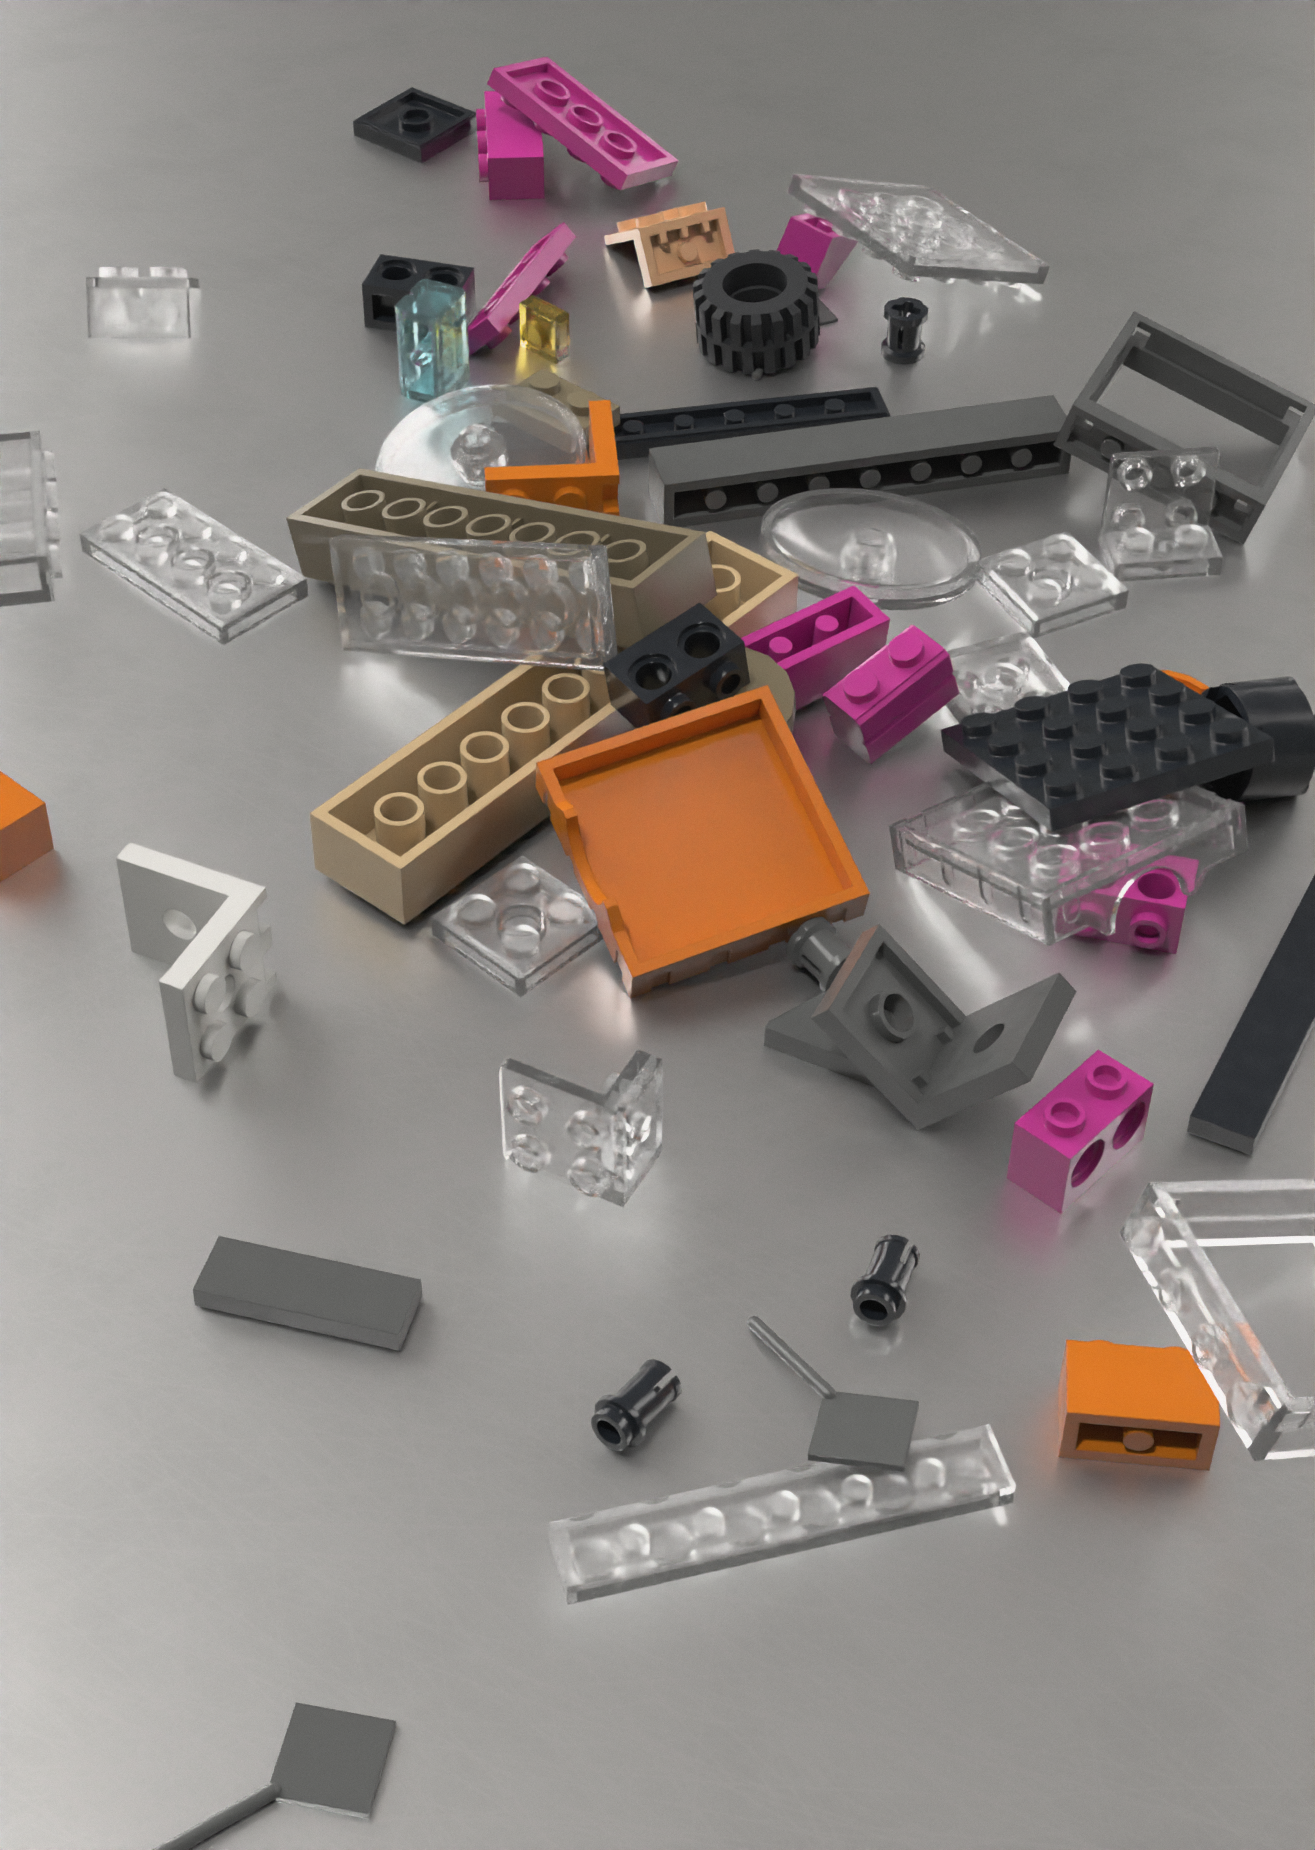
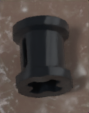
[881,297,928,364]

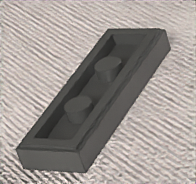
[193,1236,423,1351]

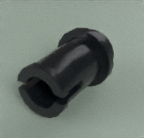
[850,1235,920,1326]
[591,1359,682,1451]

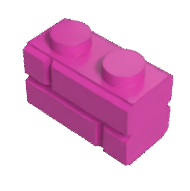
[822,625,960,764]

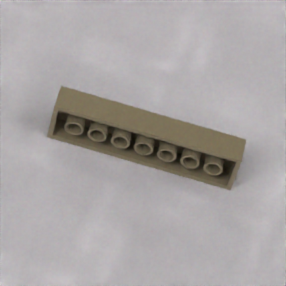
[286,468,717,648]

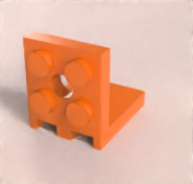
[484,400,620,516]

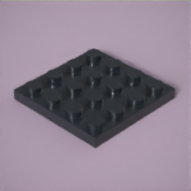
[941,663,1275,832]

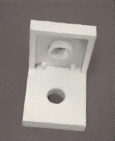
[116,842,277,1083]

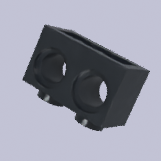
[362,254,476,341]
[603,602,750,729]

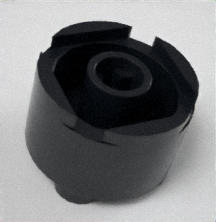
[1201,676,1315,803]

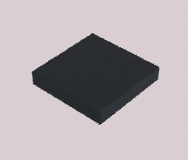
[353,87,477,163]

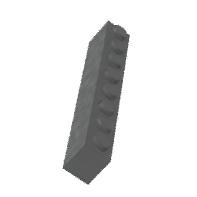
[648,395,1071,527]

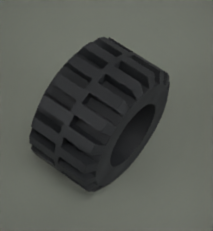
[693,249,820,374]

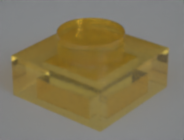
[519,295,570,364]

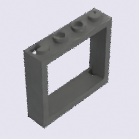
[1054,311,1315,545]

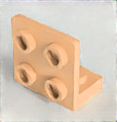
[604,201,735,288]

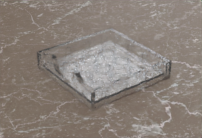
[889,782,1248,946]

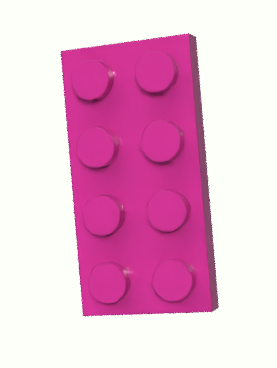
[487,57,679,191]

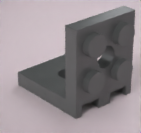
[811,924,1077,1130]

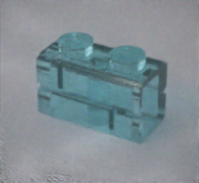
[395,279,470,407]

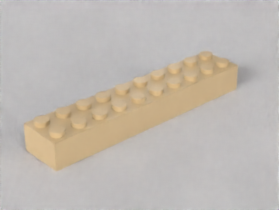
[309,531,798,925]

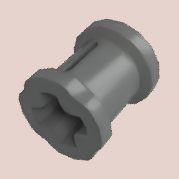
[786,916,853,992]

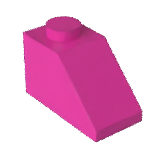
[777,210,864,290]

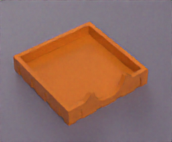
[535,685,870,999]

